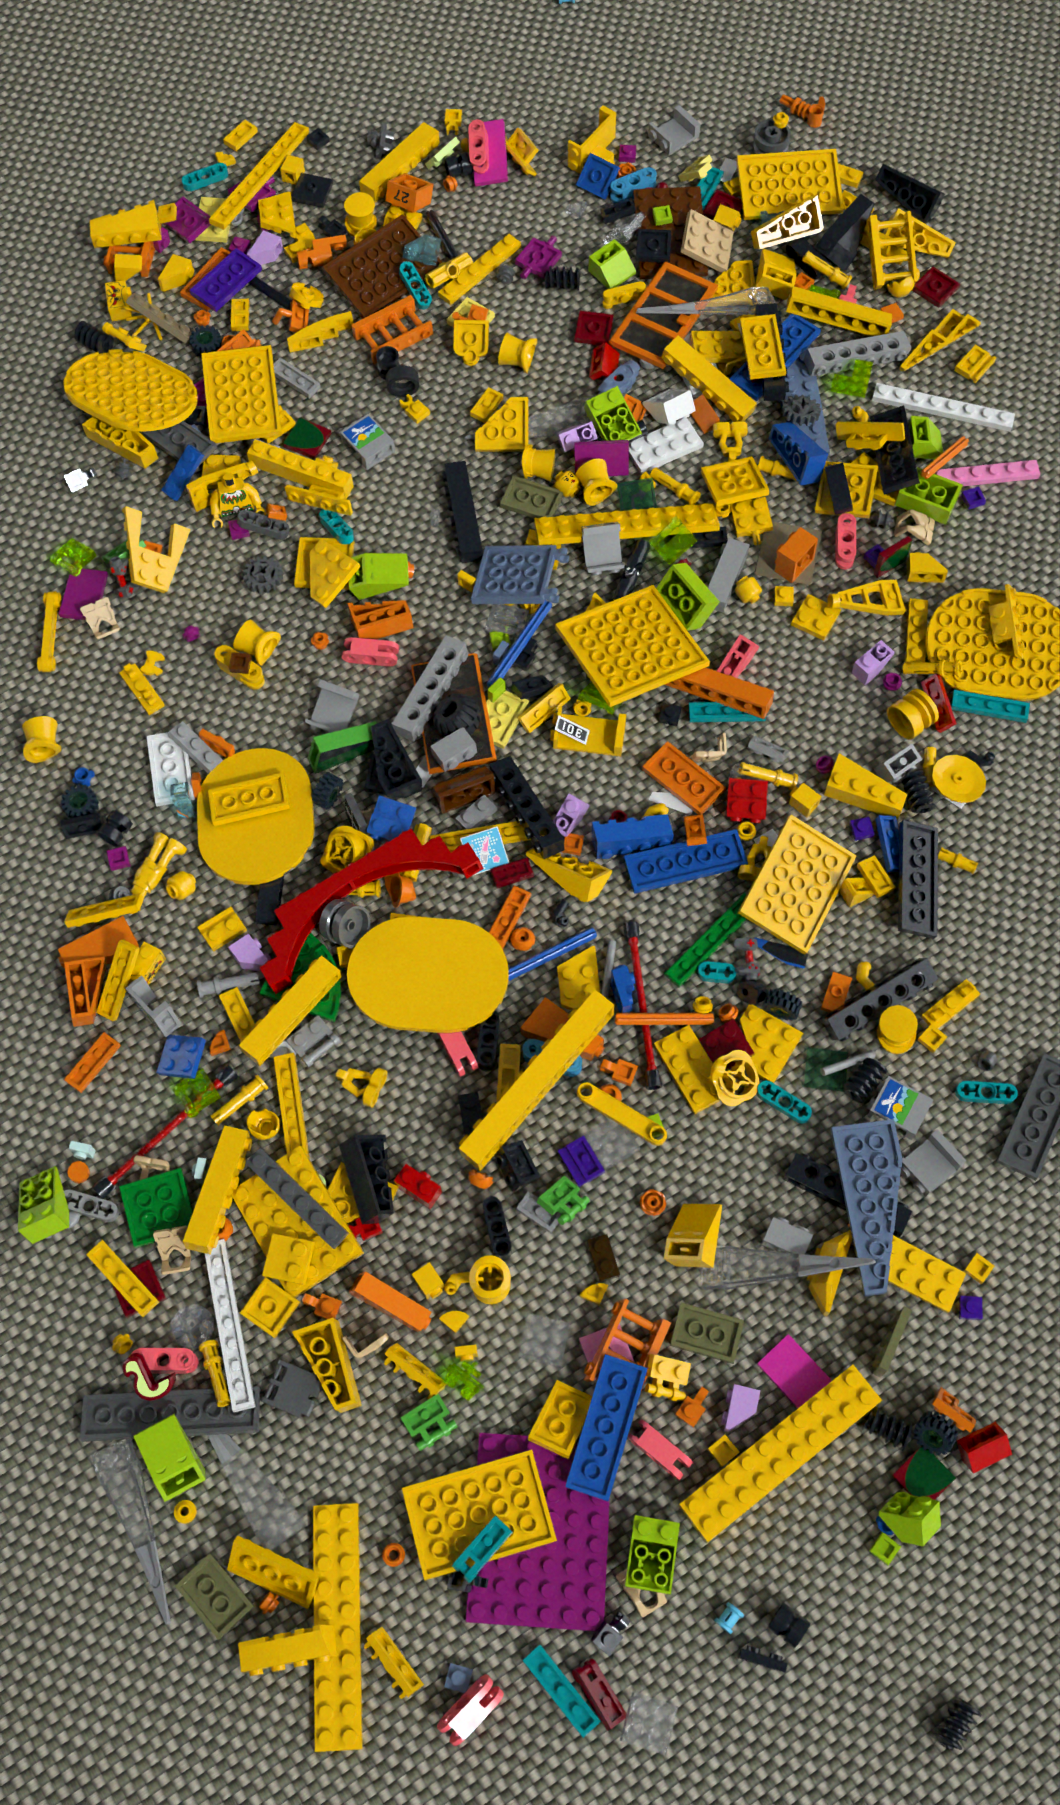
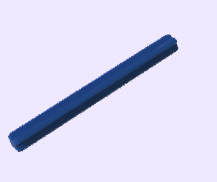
[487,600,552,687]
[508,927,597,981]

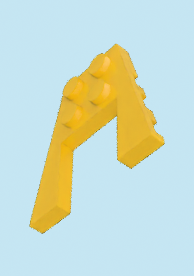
[122,506,190,593]

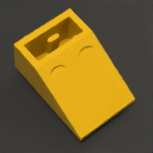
[755,248,796,300]
[664,1203,722,1268]

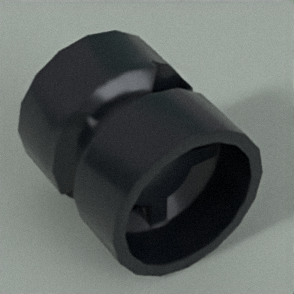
[444,152,472,178]
[376,346,400,380]
[96,810,133,847]
[767,1602,811,1648]

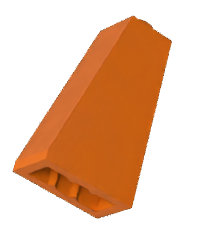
[58,916,140,968]
[520,997,605,1061]
[348,1271,432,1332]

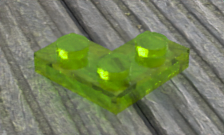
[830,359,873,398]

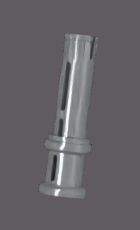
[197,971,260,998]

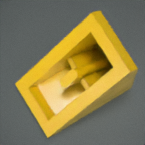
[114,254,142,281]
[839,878,875,908]

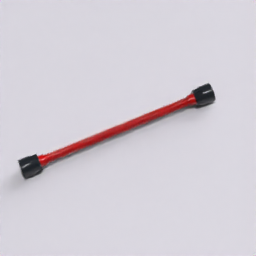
[623,921,662,1090]
[92,1064,238,1199]

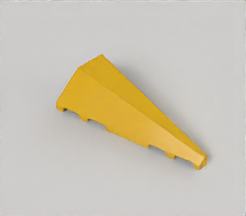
[900,309,981,371]

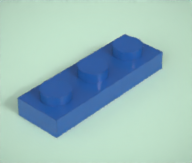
[162,444,205,501]
[875,815,899,872]

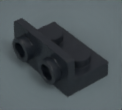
[494,1140,540,1192]

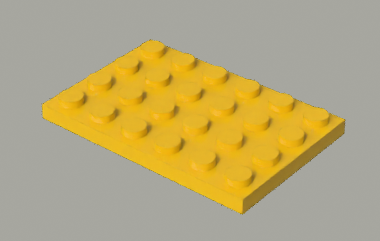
[736,149,844,220]
[201,345,282,443]
[738,815,856,955]
[231,1146,364,1298]
[402,1450,557,1581]

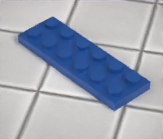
[730,313,821,401]
[624,829,748,894]
[565,1354,648,1501]

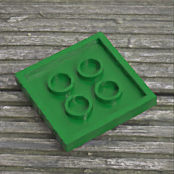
[119,1168,193,1248]

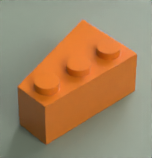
[347,600,414,640]
[64,956,106,1027]

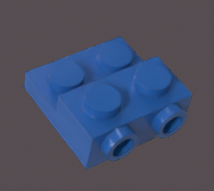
[366,795,417,841]
[610,965,635,1013]

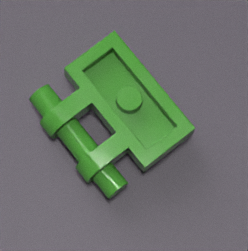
[537,1176,590,1225]
[400,1394,458,1451]

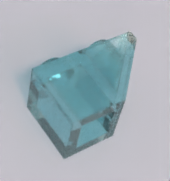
[403,235,441,266]

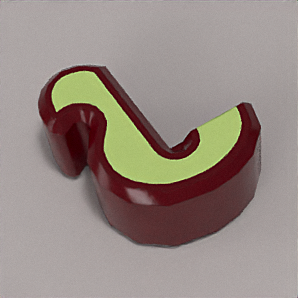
[122,1353,176,1401]

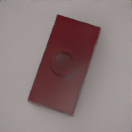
[490,857,534,889]

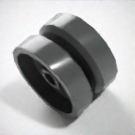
[752,119,791,154]
[319,899,371,948]

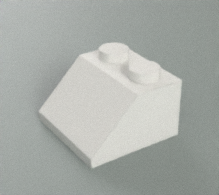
[642,389,696,426]

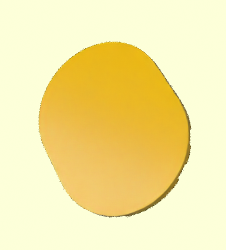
[63,349,198,432]
[925,588,1060,701]
[197,748,314,885]
[347,917,509,1033]

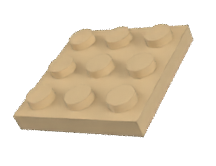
[681,209,734,273]

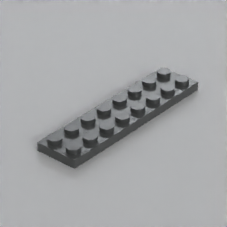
[80,1386,260,1442]

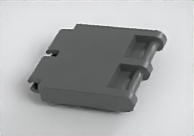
[260,1359,322,1418]

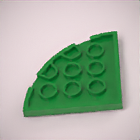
[260,933,341,1023]

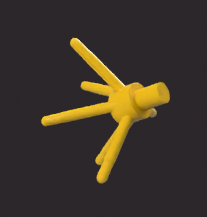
[124,293,162,340]

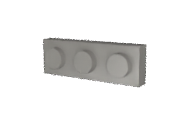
[274,358,321,399]
[168,721,223,774]

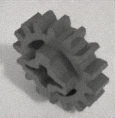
[782,394,821,426]
[243,555,283,594]

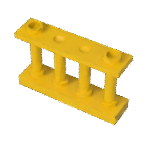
[866,211,920,290]

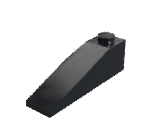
[814,194,875,271]
[371,719,422,798]

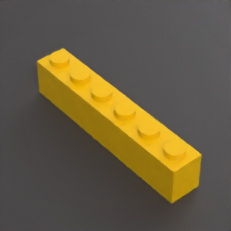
[359,122,440,203]
[786,286,892,336]
[662,335,757,422]
[247,439,353,499]
[239,956,342,1066]
[183,1125,253,1255]

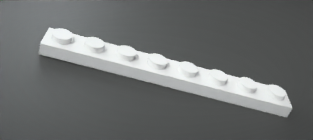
[872,383,1015,432]
[205,1239,256,1412]

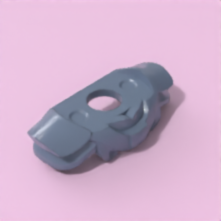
[598,360,640,394]

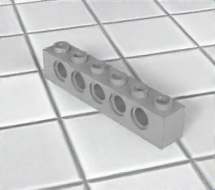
[804,331,911,377]
[392,635,468,742]

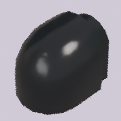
[737,981,767,1005]

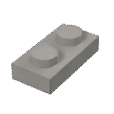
[748,736,789,762]
[455,795,497,830]
[516,1191,561,1234]

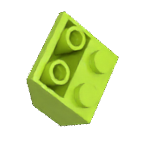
[588,239,636,289]
[908,416,943,459]
[879,1492,941,1546]

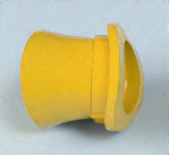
[344,192,377,237]
[498,332,537,374]
[522,444,555,482]
[576,459,618,506]
[233,619,281,666]
[22,716,62,763]
[877,1005,918,1054]
[469,1255,511,1305]

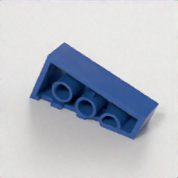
[769,422,828,485]
[591,814,674,859]

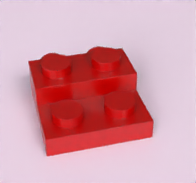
[726,778,768,823]

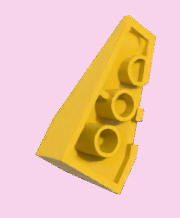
[883,208,956,258]
[526,848,612,902]

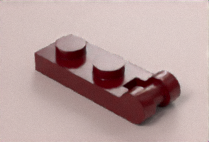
[572,1658,628,1731]

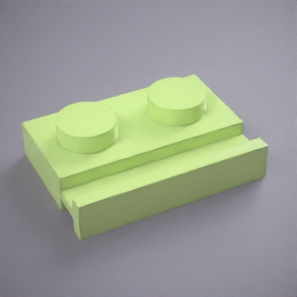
[425,137,460,169]

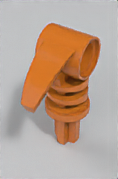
[779,94,825,128]

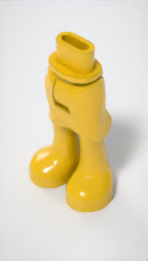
[130,832,187,898]

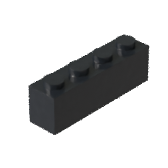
[875,164,945,224]
[339,1134,394,1224]

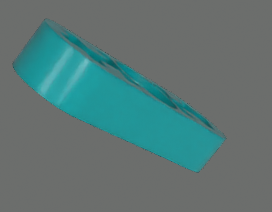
[182,163,228,191]
[399,261,432,310]
[319,509,354,544]
[757,1080,812,1124]
[955,1081,1018,1104]

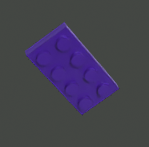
[190,248,262,312]

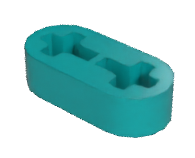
[698,961,736,984]

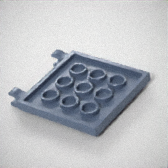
[471,545,569,604]

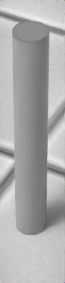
[601,940,617,999]
[820,1050,875,1076]

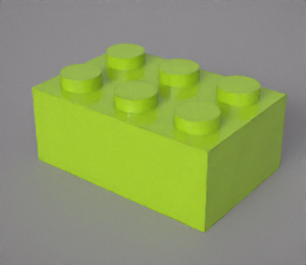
[895,467,963,525]
[656,563,720,631]

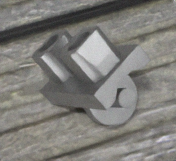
[367,123,394,158]

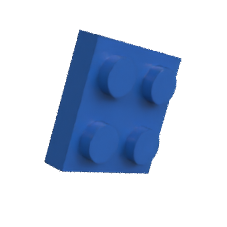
[576,153,620,200]
[156,1035,206,1079]

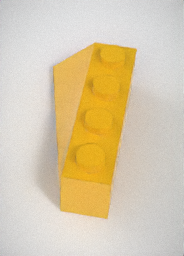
[89,200,162,248]
[238,1625,337,1676]

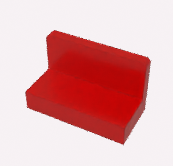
[589,342,620,380]

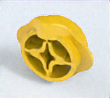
[320,826,374,873]
[710,1050,759,1106]

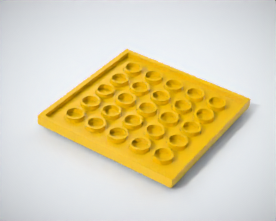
[555,585,710,707]

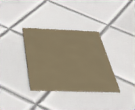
[755,521,822,586]

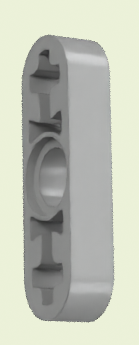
[64,1189,119,1222]

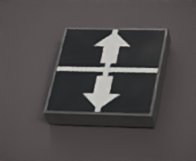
[344,793,367,835]

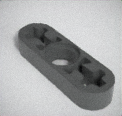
[237,510,290,540]

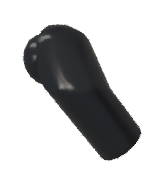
[965,750,995,767]
[552,899,569,928]

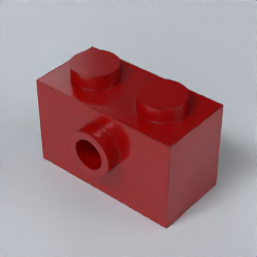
[394,1164,442,1209]
[956,1421,1012,1474]

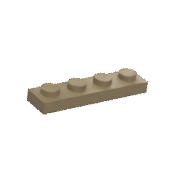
[126,293,192,344]

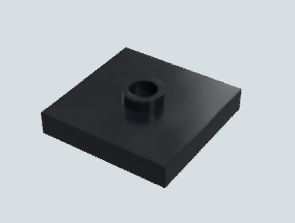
[291,173,333,208]
[636,229,671,263]

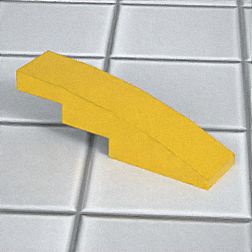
[287,311,354,353]
[496,1044,521,1104]

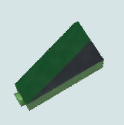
[308,721,377,774]

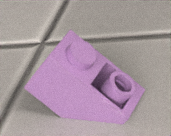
[247,230,283,265]
[556,421,598,452]
[851,640,895,685]
[553,794,590,837]
[228,934,271,972]
[721,1384,760,1432]

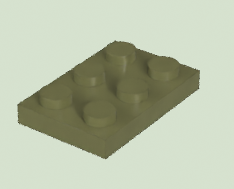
[500,475,563,518]
[670,1302,744,1364]
[871,1306,912,1378]
[175,1553,255,1640]

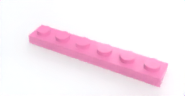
[934,460,1040,487]

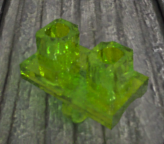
[443,1361,485,1401]

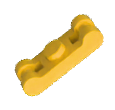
[603,281,646,309]

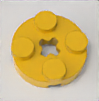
[289,282,324,309]

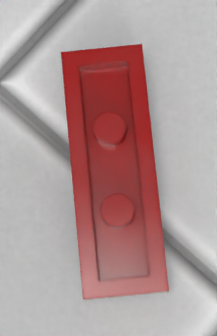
[921,673,956,733]

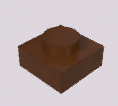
[229,652,252,674]

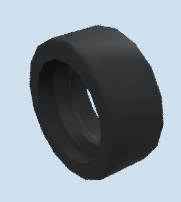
[385,365,420,397]

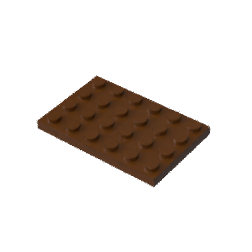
[633,186,708,279]
[322,214,442,319]

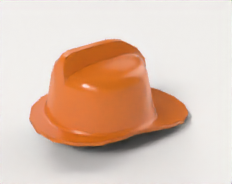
[385,873,416,908]

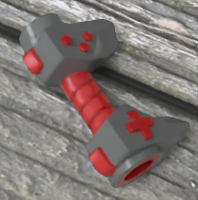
[109,557,139,598]
[733,937,760,982]

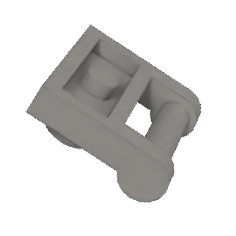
[286,1016,341,1068]

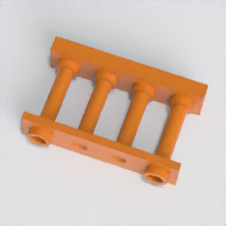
[104,209,162,277]
[352,295,433,364]
[584,1299,671,1391]

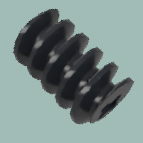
[545,265,580,290]
[74,321,114,354]
[901,770,936,814]
[843,1058,888,1103]
[862,1406,912,1452]
[933,1698,982,1755]

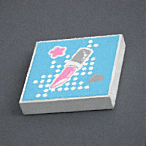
[460,826,509,875]

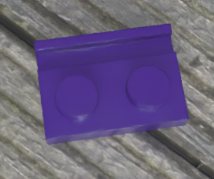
[558,1135,605,1188]

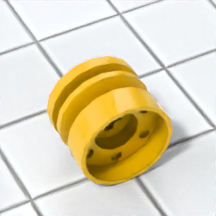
[887,688,939,740]

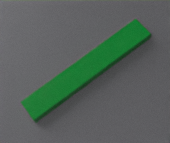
[664,892,747,988]

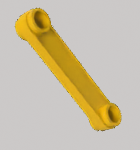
[37,591,62,672]
[577,1082,667,1146]

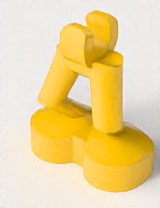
[713,422,748,461]
[738,836,772,881]
[336,1068,387,1108]

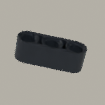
[786,237,829,280]
[825,463,853,515]
[256,874,284,926]
[477,1011,500,1072]
[483,1196,512,1261]

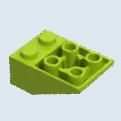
[584,386,642,441]
[349,553,409,600]
[18,1166,69,1244]
[133,1414,206,1502]
[625,1515,680,1595]

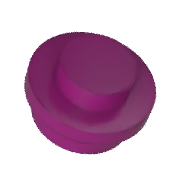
[182,626,200,642]
[883,673,902,691]
[816,755,835,774]

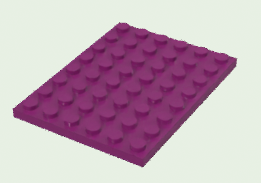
[466,1433,610,1631]

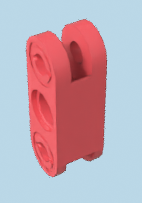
[468,119,489,174]
[835,513,856,570]
[341,637,399,666]
[437,1031,479,1077]
[131,1348,199,1374]
[627,1419,693,1481]
[437,1674,504,1746]

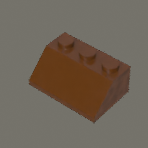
[432,766,495,814]

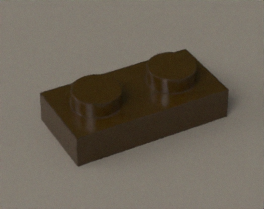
[587,1234,620,1282]

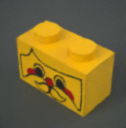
[105,280,133,321]
[129,942,166,985]

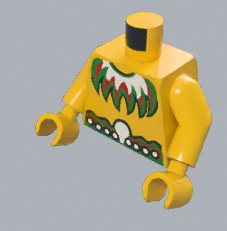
[210,473,266,528]

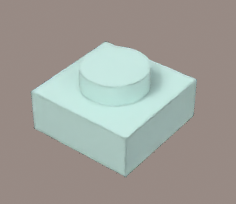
[68,1141,96,1160]
[192,1158,210,1184]

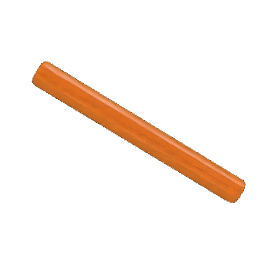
[920,436,969,479]
[615,1013,714,1025]

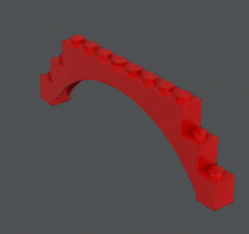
[259,828,484,994]

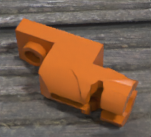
[297,235,347,269]

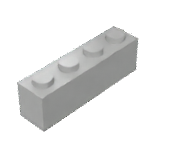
[708,538,750,613]

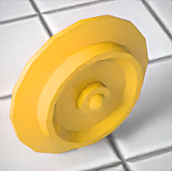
[932,755,986,803]

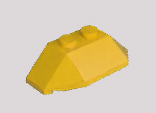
[807,1230,852,1316]

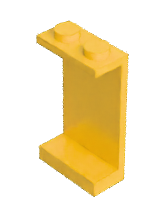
[568,105,616,174]
[550,706,627,757]

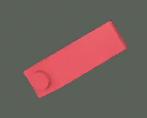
[717,634,760,678]

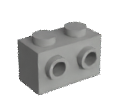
[430,727,477,772]
[874,744,923,784]
[761,1217,813,1262]

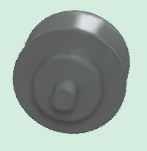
[497,265,515,284]
[114,458,133,480]
[871,509,894,529]
[109,886,131,900]

